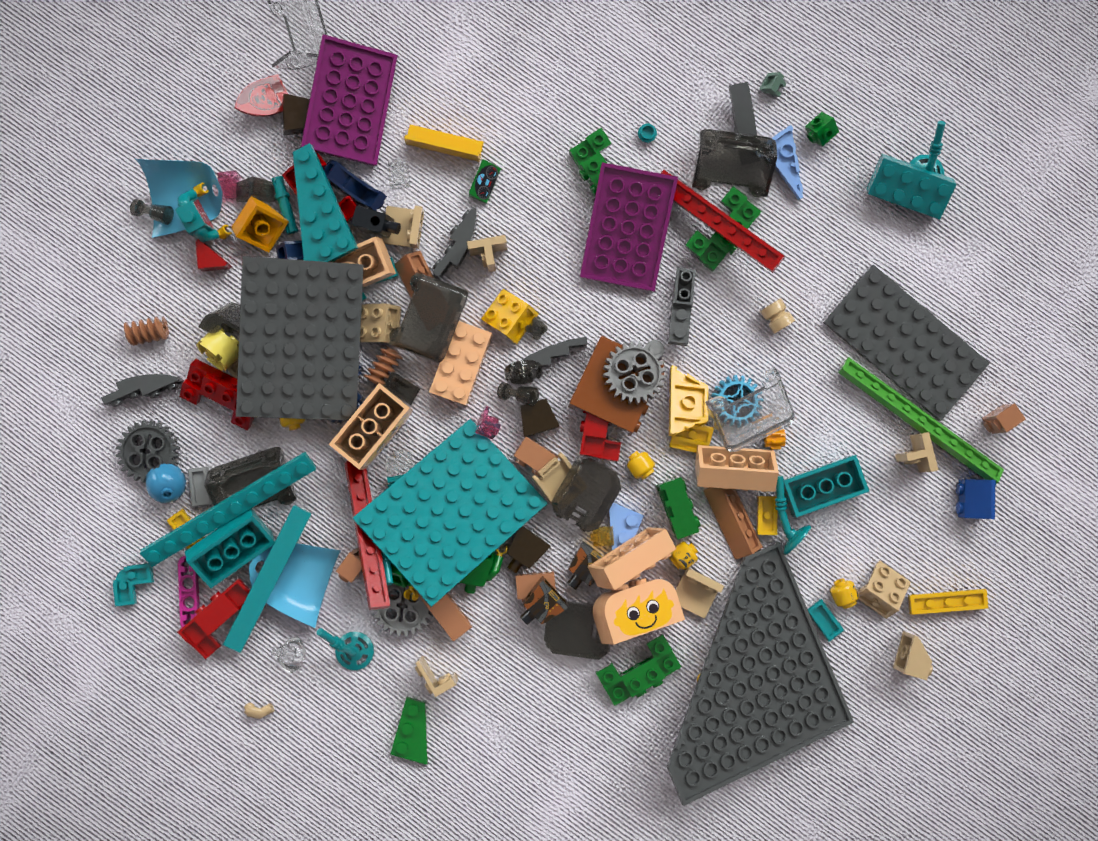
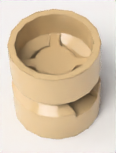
[760,298,795,334]

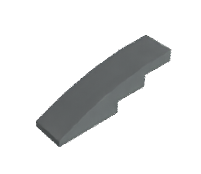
[729,82,760,165]
[513,336,588,371]

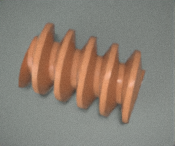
[124,316,169,346]
[364,345,403,386]

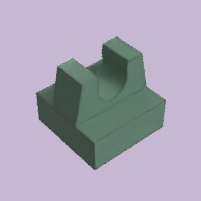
[760,72,786,97]

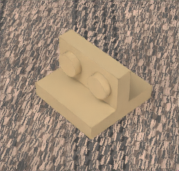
[467,235,508,272]
[895,432,938,472]

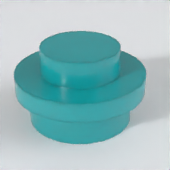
[638,123,657,143]

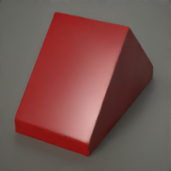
[196,239,232,272]

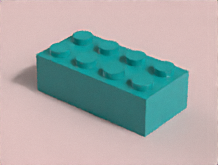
[866,154,957,220]
[784,455,870,518]
[185,508,275,589]

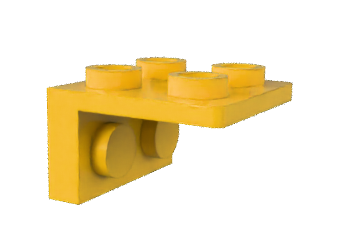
[481,289,538,345]

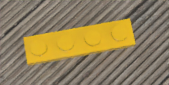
[908,589,989,615]

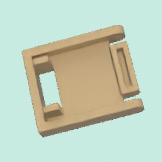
[531,452,587,512]

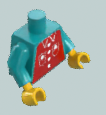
[175,182,232,242]

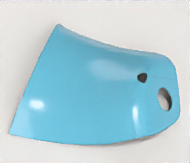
[135,158,222,238]
[249,543,341,628]

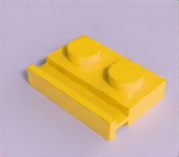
[669,425,714,453]

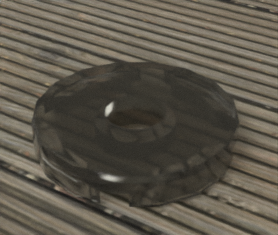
[504,360,543,384]

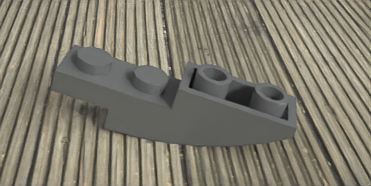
[432,207,477,279]
[668,267,696,346]
[101,374,184,407]

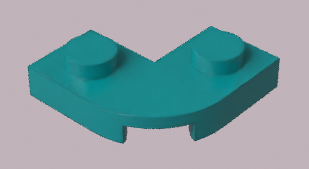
[113,563,154,607]

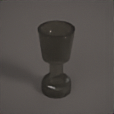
[130,199,174,225]
[497,382,539,406]

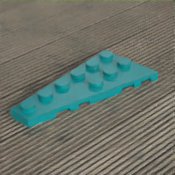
[293,143,358,262]

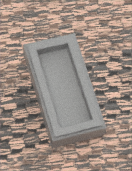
[188,467,213,507]

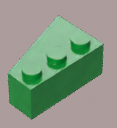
[656,477,701,540]

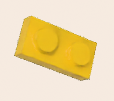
[757,496,778,535]

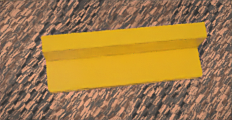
[404,124,484,162]

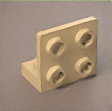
[382,206,424,249]
[360,303,401,345]
[857,561,910,619]
[676,568,724,618]
[415,656,459,697]

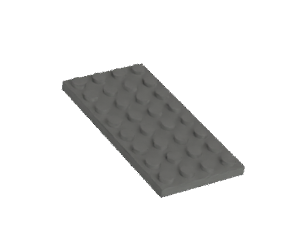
[823,264,990,421]

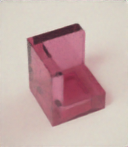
[217,170,243,200]
[475,406,501,440]

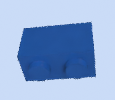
[956,479,996,519]

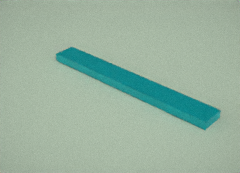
[223,505,312,653]

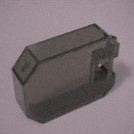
[551,458,621,532]
[544,601,610,660]

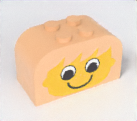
[329,383,413,470]
[593,578,685,645]

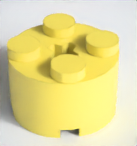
[196,325,239,371]

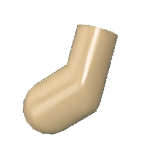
[244,703,275,719]

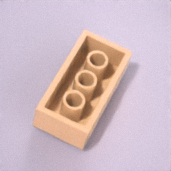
[333,236,396,288]
[429,320,493,407]
[695,445,779,492]
[587,527,676,591]

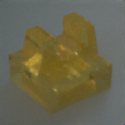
[590,526,614,547]

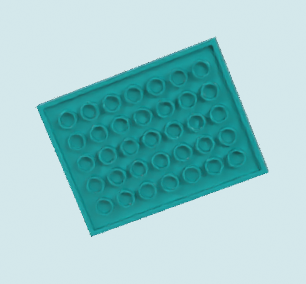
[352,418,548,607]

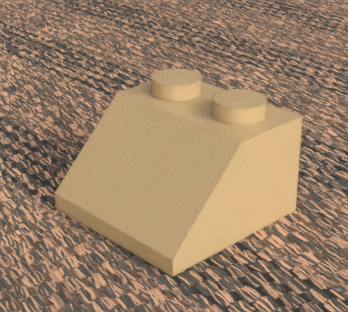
[893,631,933,680]

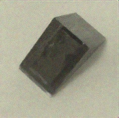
[236,176,275,202]
[384,371,420,405]

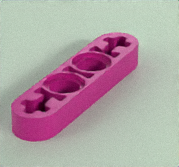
[178,556,200,627]

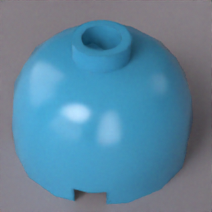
[145,464,186,503]

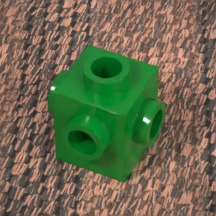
[805,112,839,146]

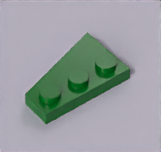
[390,697,428,765]

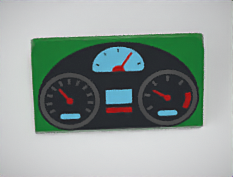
[469,159,501,204]

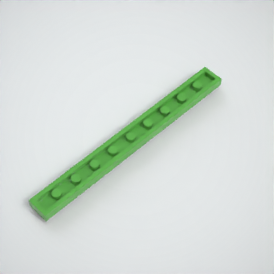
[838,357,1004,484]

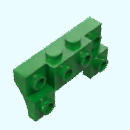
[569,128,612,196]
[685,186,761,272]
[595,633,681,706]

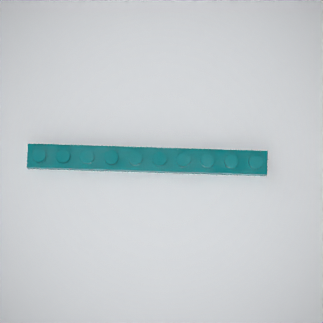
[140,452,316,567]

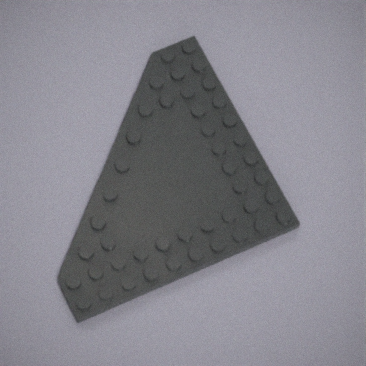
[667,542,854,806]

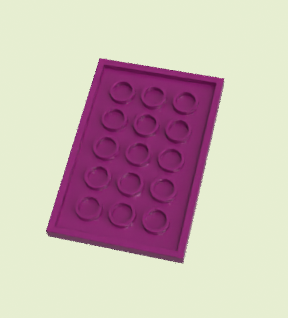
[300,34,398,167]
[580,162,678,292]

